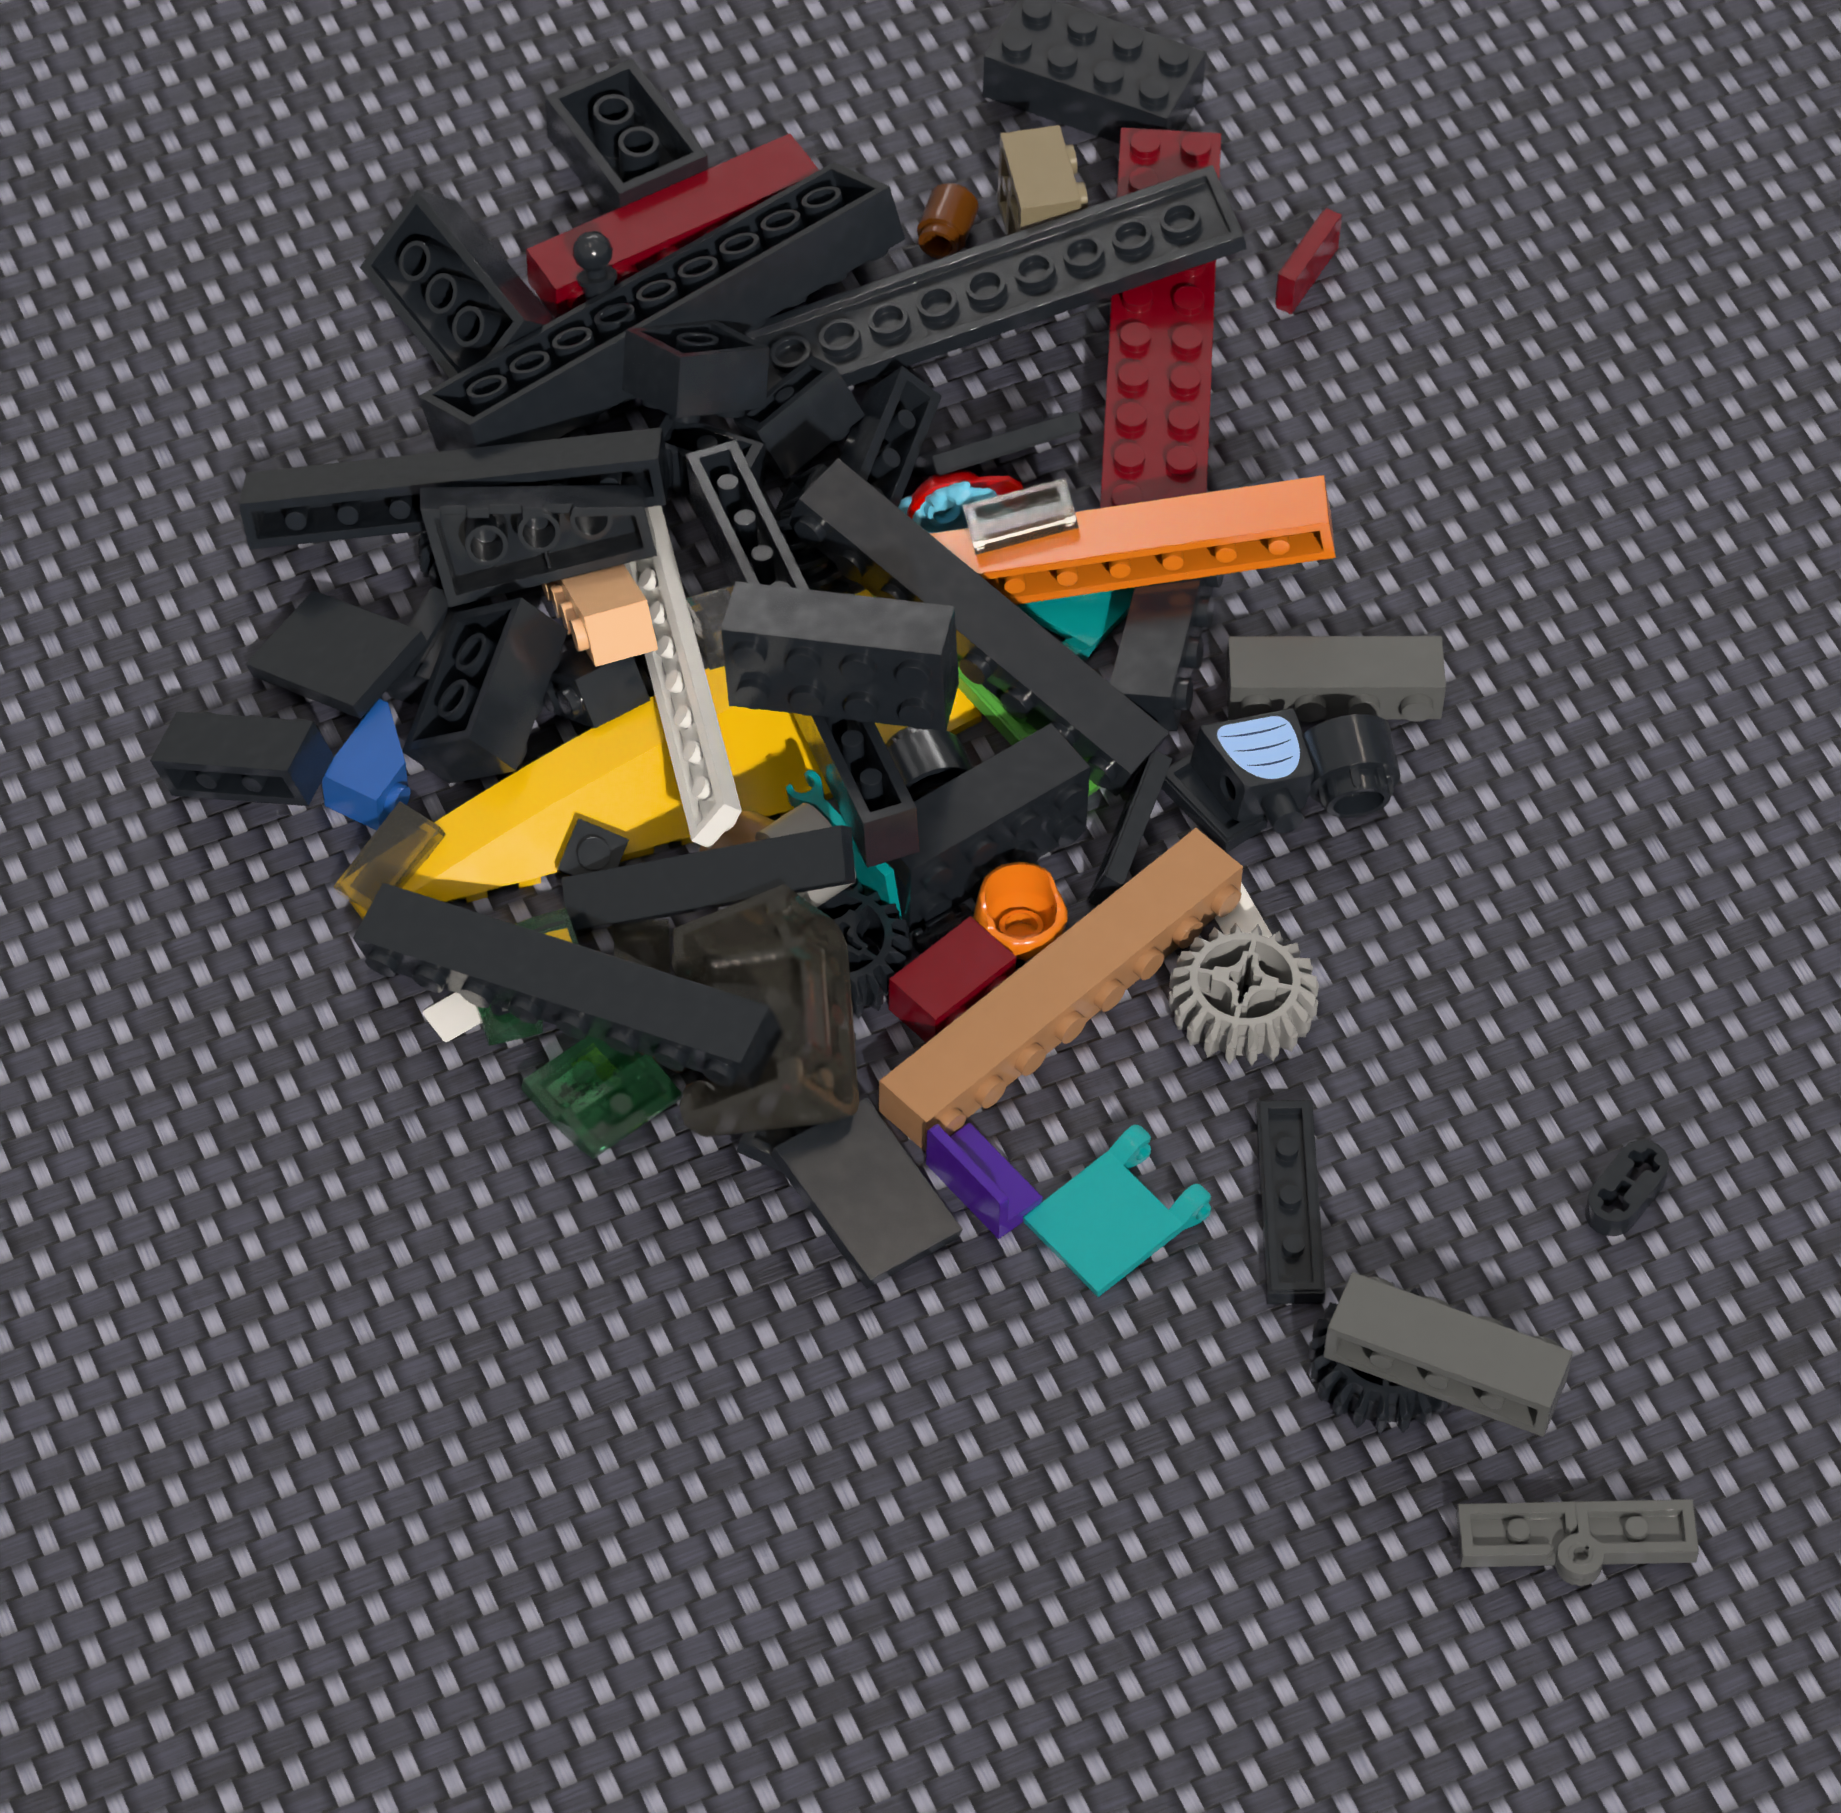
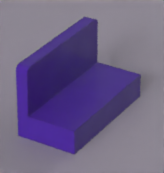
[926,1123,1043,1239]

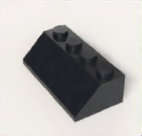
[360,190,554,378]

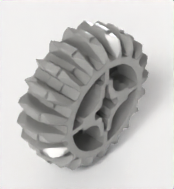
[1168,923,1319,1067]

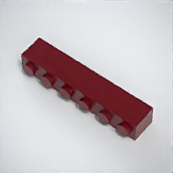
[526,133,819,319]

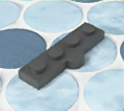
[1456,1499,1699,1586]

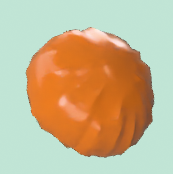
[973,862,1068,961]

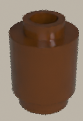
[917,183,979,259]

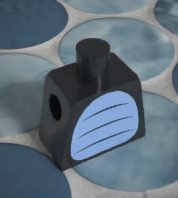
[1190,708,1314,834]

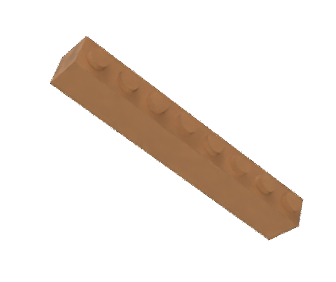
[879,828,1243,1152]

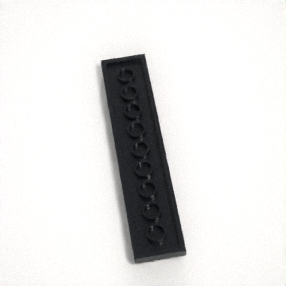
[742,165,1247,391]

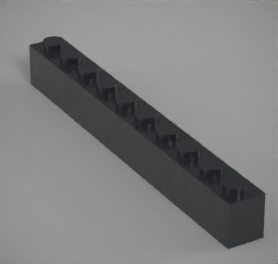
[686,440,920,868]

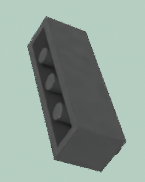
[1225,636,1446,722]
[1324,1272,1573,1437]

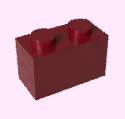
[889,916,1016,1043]

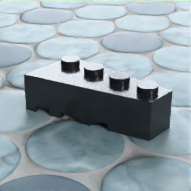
[420,485,657,607]

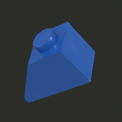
[322,698,411,832]

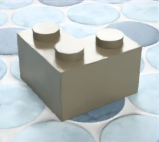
[998,125,1088,236]

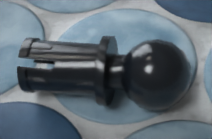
[572,231,618,301]

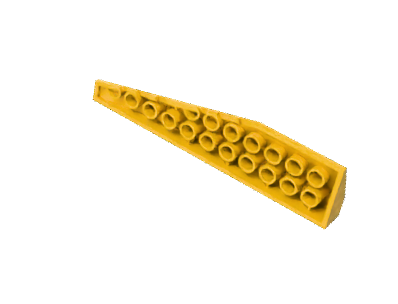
[341,589,982,920]

